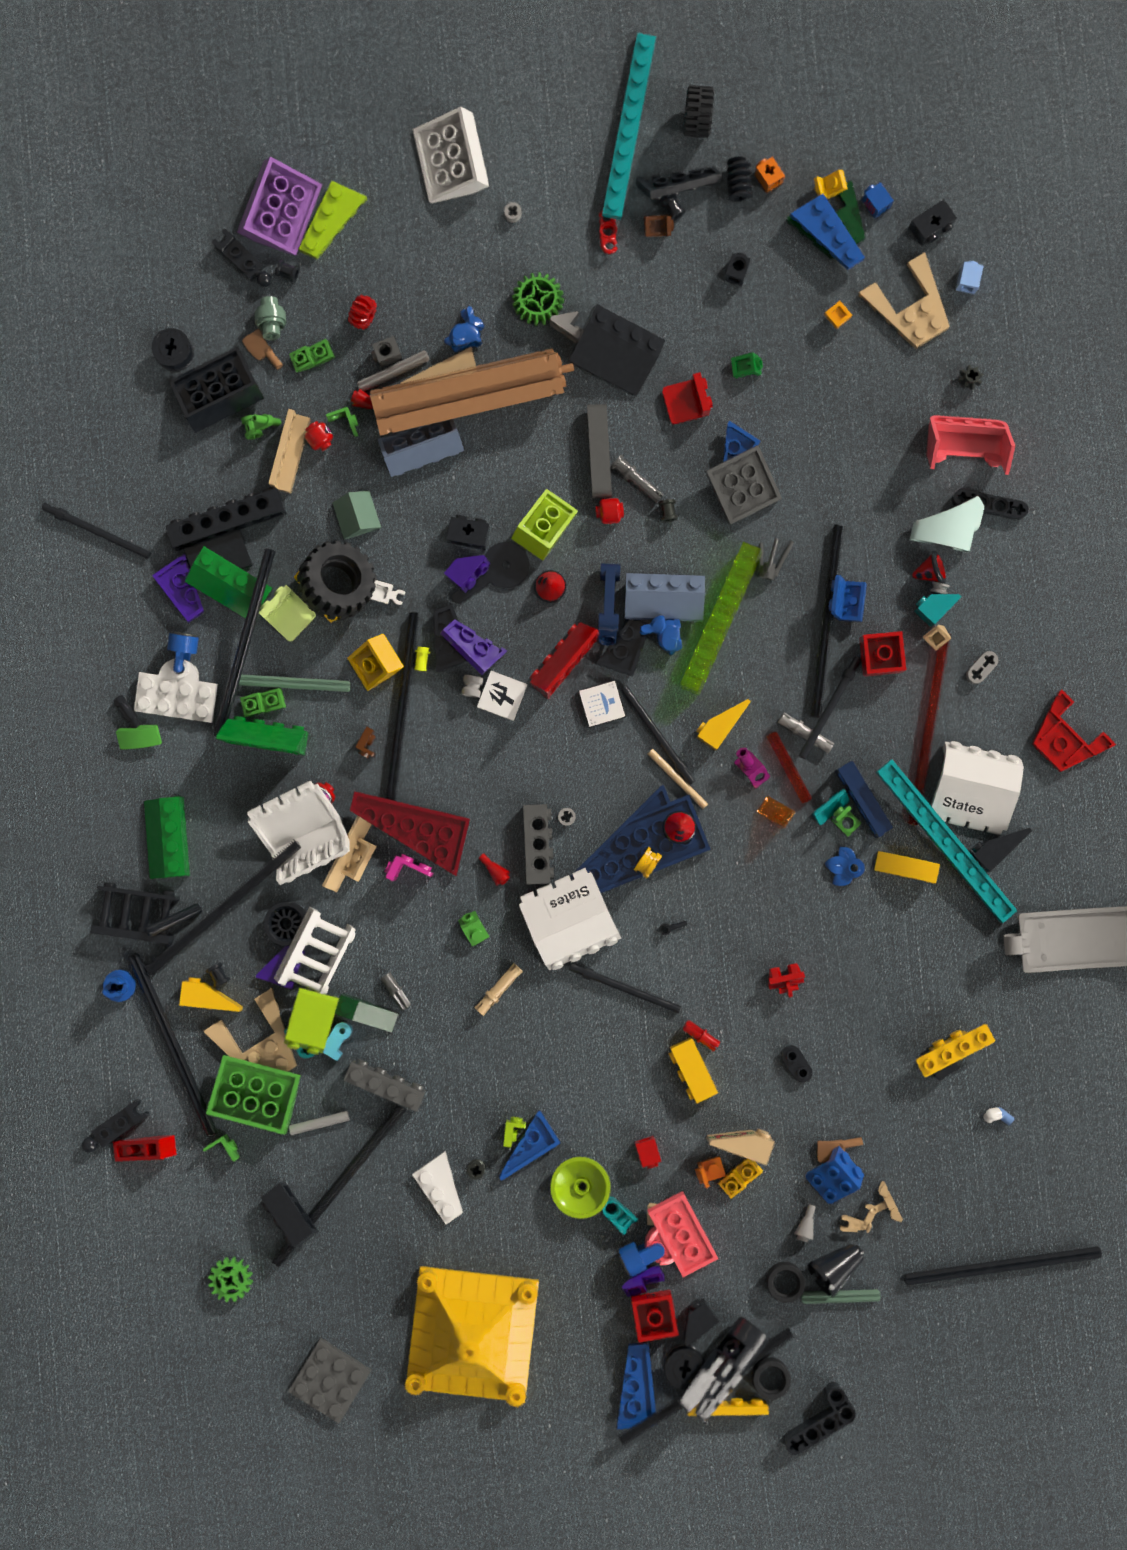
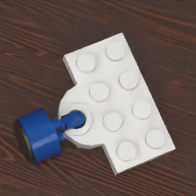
[134,631,218,723]

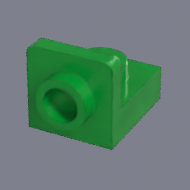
[731,352,763,378]

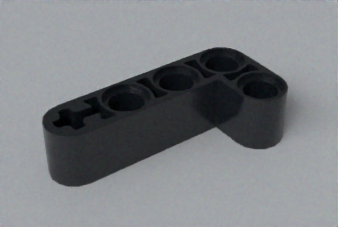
[783,1382,856,1455]

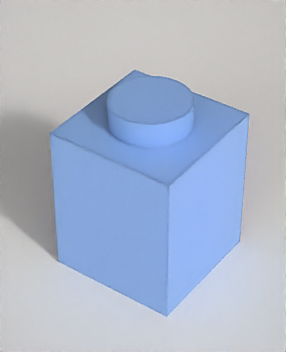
[956,261,984,294]

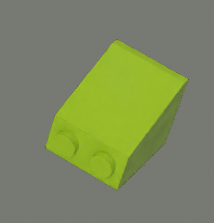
[283,988,339,1055]

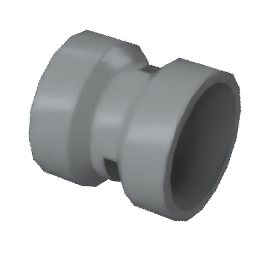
[461,675,483,698]

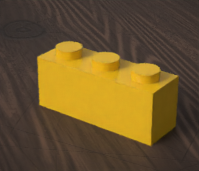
[668,1037,718,1103]

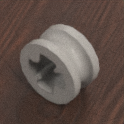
[504,202,522,223]
[930,581,950,594]
[558,808,576,826]

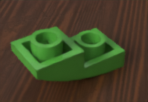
[289,339,335,372]
[240,688,286,717]
[116,725,162,749]

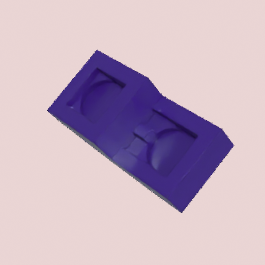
[622,1265,665,1297]

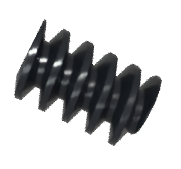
[727,156,752,202]

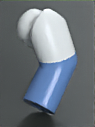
[983,1107,1014,1126]

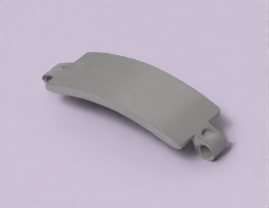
[1004,906,1127,973]

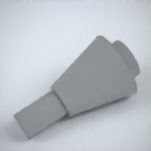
[794,1204,816,1243]

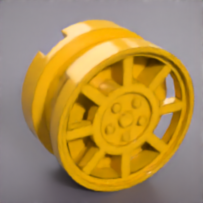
[634,847,662,879]

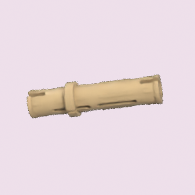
[474,963,523,1016]

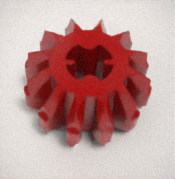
[348,294,377,330]

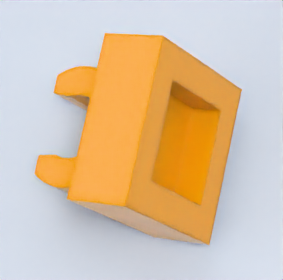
[824,301,852,329]

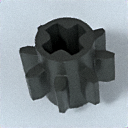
[958,365,983,391]

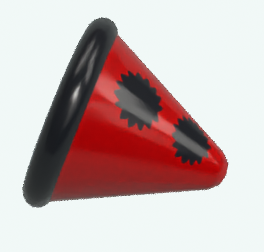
[912,552,946,583]
[534,570,567,603]
[663,811,696,844]

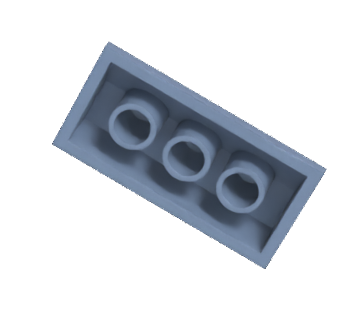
[377,419,464,477]
[625,573,705,622]

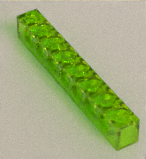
[680,542,762,696]

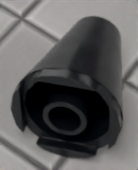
[807,1244,864,1298]

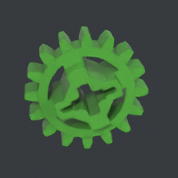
[208,1256,253,1302]

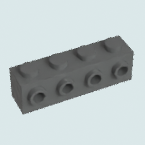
[343,1059,427,1112]

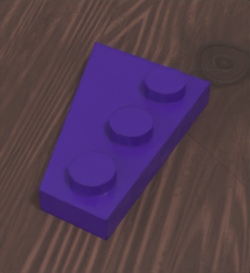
[152,554,204,623]

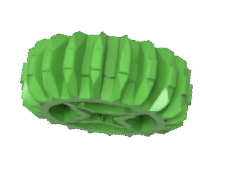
[512,272,564,326]

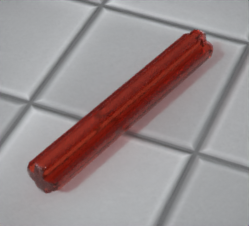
[767,731,812,803]

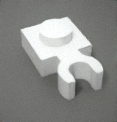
[371,580,406,605]

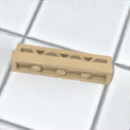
[268,409,311,494]

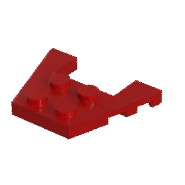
[1032,690,1116,772]

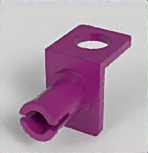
[734,747,770,788]

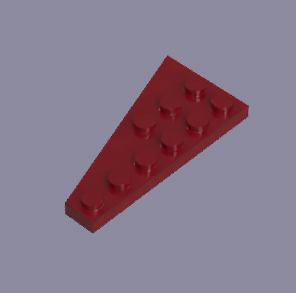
[350,791,470,876]

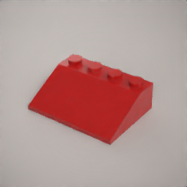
[530,622,599,699]

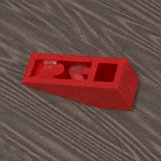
[113,1135,177,1162]

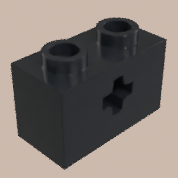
[908,199,957,246]
[446,515,490,550]

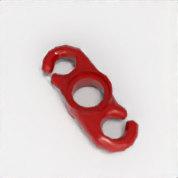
[599,211,618,255]

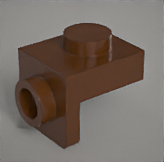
[644,215,674,237]

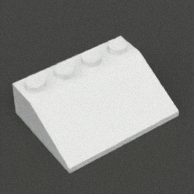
[413,107,489,203]

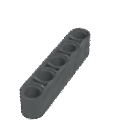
[587,404,612,499]

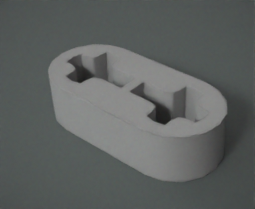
[966,651,998,684]

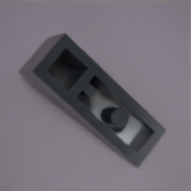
[971,828,1032,872]

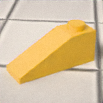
[696,699,751,751]
[179,977,243,1012]

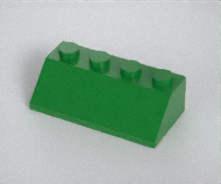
[185,546,273,618]
[144,796,190,879]

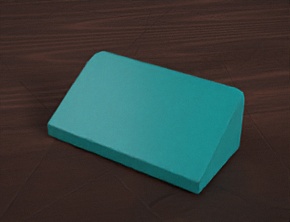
[811,789,850,825]

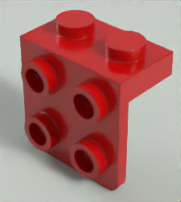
[662,372,713,425]

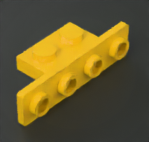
[916,1024,995,1077]

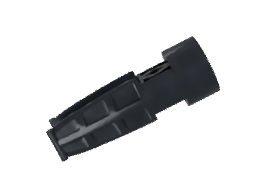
[677,1317,769,1425]

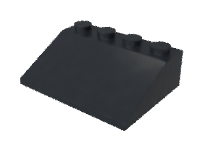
[568,304,666,397]
[169,347,265,433]

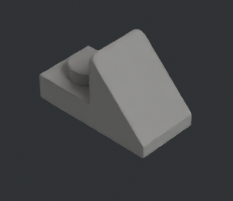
[550,312,582,343]

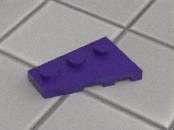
[440,620,507,675]

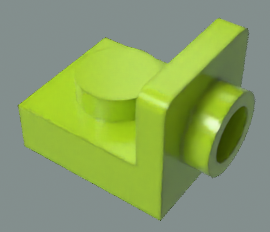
[504,1117,526,1147]

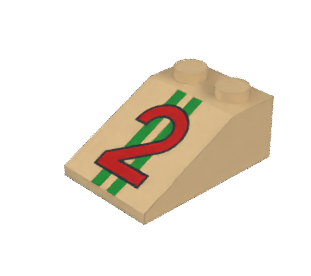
[706,1128,775,1165]

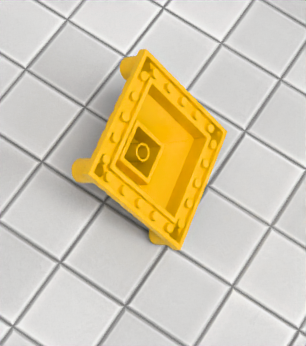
[405,1266,539,1407]

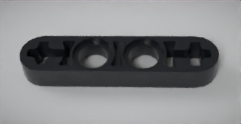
[952,489,1029,520]

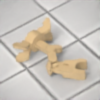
[840,1181,903,1233]

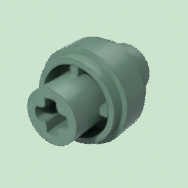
[254,296,286,340]

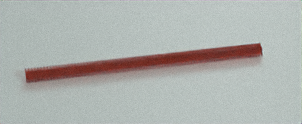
[908,634,952,826]

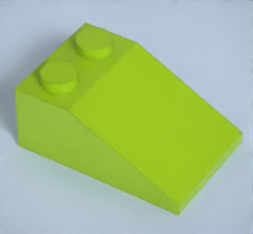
[511,489,578,560]

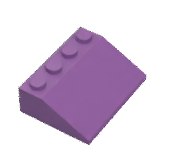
[237,157,322,256]

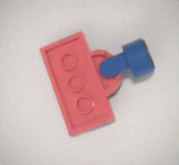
[618,1191,718,1277]

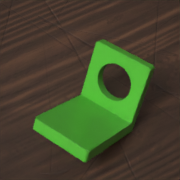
[326,407,358,437]
[831,806,861,837]
[202,1134,240,1162]

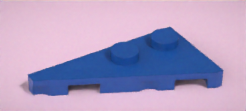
[723,421,761,462]
[499,1110,560,1181]

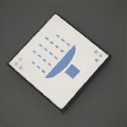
[578,680,626,728]

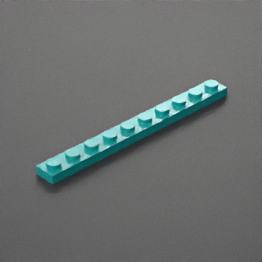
[602,33,656,220]
[875,759,1018,923]

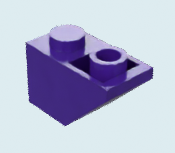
[444,555,490,593]

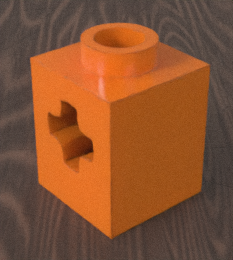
[754,157,785,193]

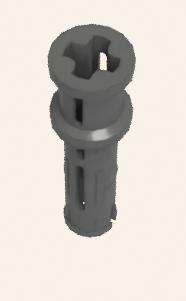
[610,455,664,504]

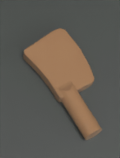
[243,329,283,370]
[817,1137,863,1163]

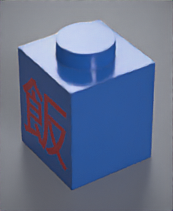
[862,182,894,218]

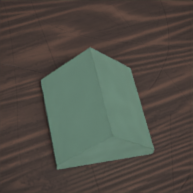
[333,491,381,540]

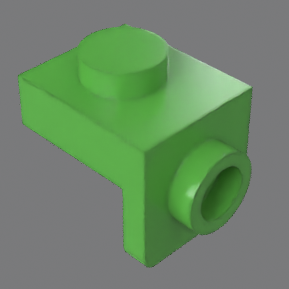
[458,911,489,947]

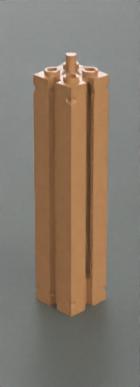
[370,349,574,436]

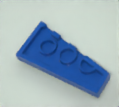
[790,194,865,270]
[617,1342,657,1429]

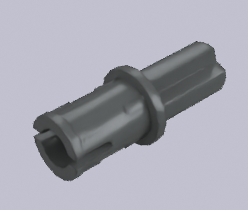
[380,972,411,1011]

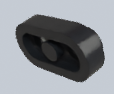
[781,1045,813,1083]

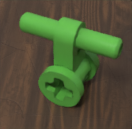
[241,414,281,439]

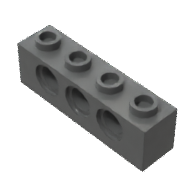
[523,804,554,884]

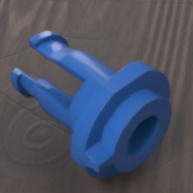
[102,970,136,1002]

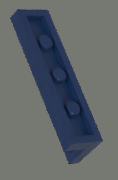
[835,761,893,838]

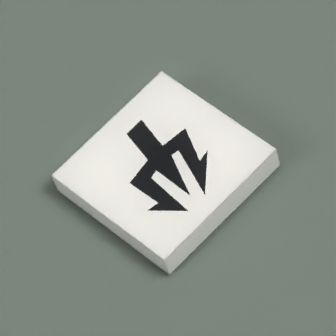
[477,671,527,721]

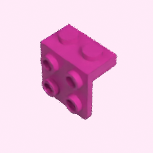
[384,854,434,881]

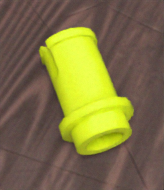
[414,646,430,671]

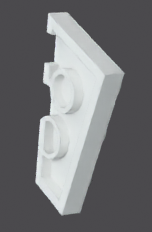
[412,1151,463,1224]

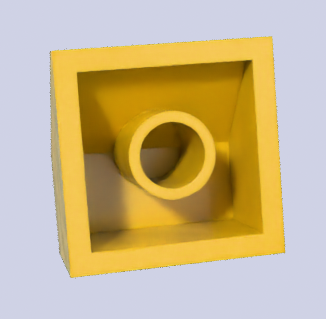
[347,634,404,691]

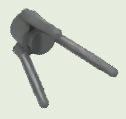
[757,538,794,581]

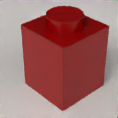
[635,1136,662,1169]

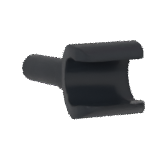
[660,921,688,935]

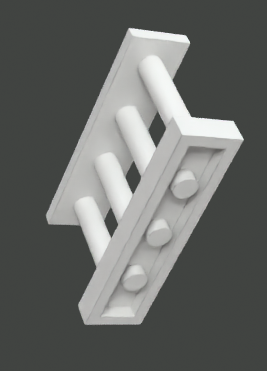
[274,907,356,995]

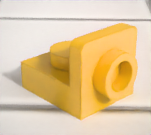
[814,170,847,199]

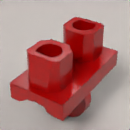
[768,963,805,998]

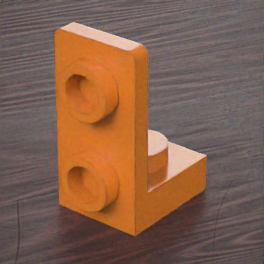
[695,1156,726,1188]

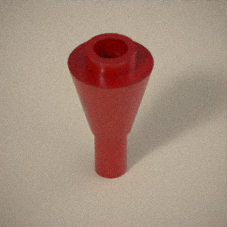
[350,389,373,410]
[478,853,510,886]

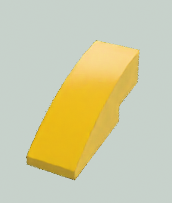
[874,851,940,884]

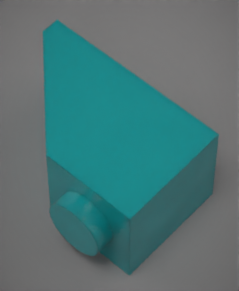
[914,594,962,627]

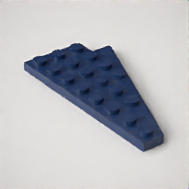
[570,785,711,893]

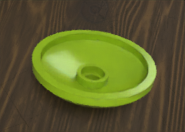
[551,1157,611,1219]

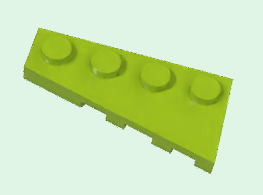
[299,181,367,259]

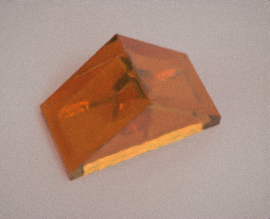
[757,796,796,829]

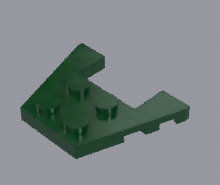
[786,181,865,260]

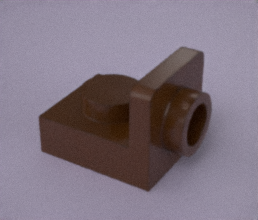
[356,726,376,758]

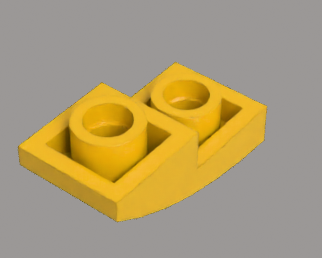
[718,1158,763,1199]

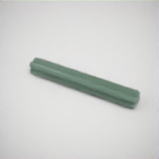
[801,1289,880,1304]

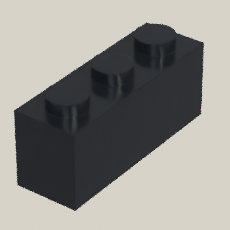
[261,1182,319,1248]

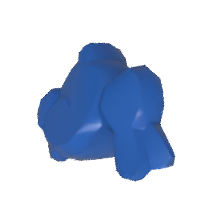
[444,306,484,352]
[640,615,682,655]

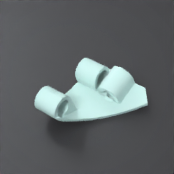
[910,496,984,552]

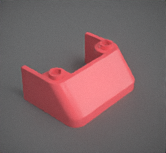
[927,415,1015,475]

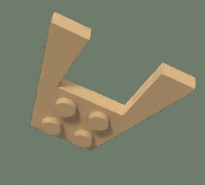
[858,252,950,349]
[204,988,297,1072]

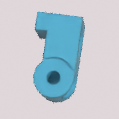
[323,1022,353,1061]

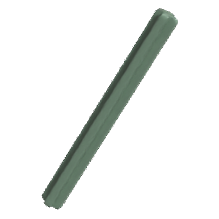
[239,675,351,692]

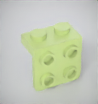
[259,585,316,642]

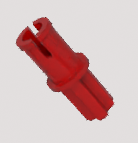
[682,1020,721,1052]

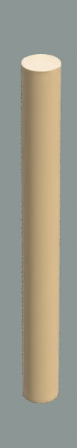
[648,749,708,809]

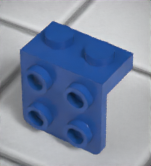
[829,575,867,622]
[806,1146,864,1204]

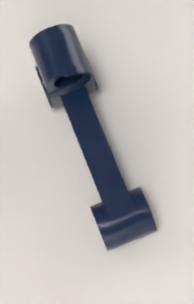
[598,563,621,646]

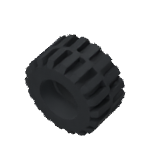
[683,85,714,138]

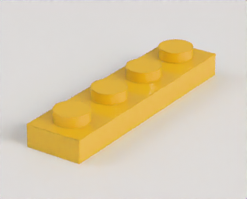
[687,1398,769,1416]

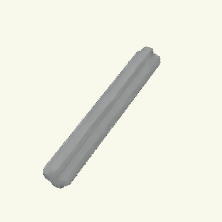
[357,350,429,392]

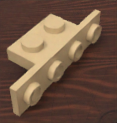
[322,815,376,892]

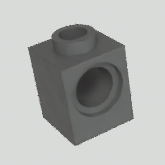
[371,336,402,368]

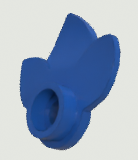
[825,847,865,886]

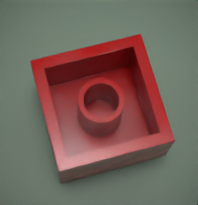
[859,631,906,677]
[631,1289,679,1342]

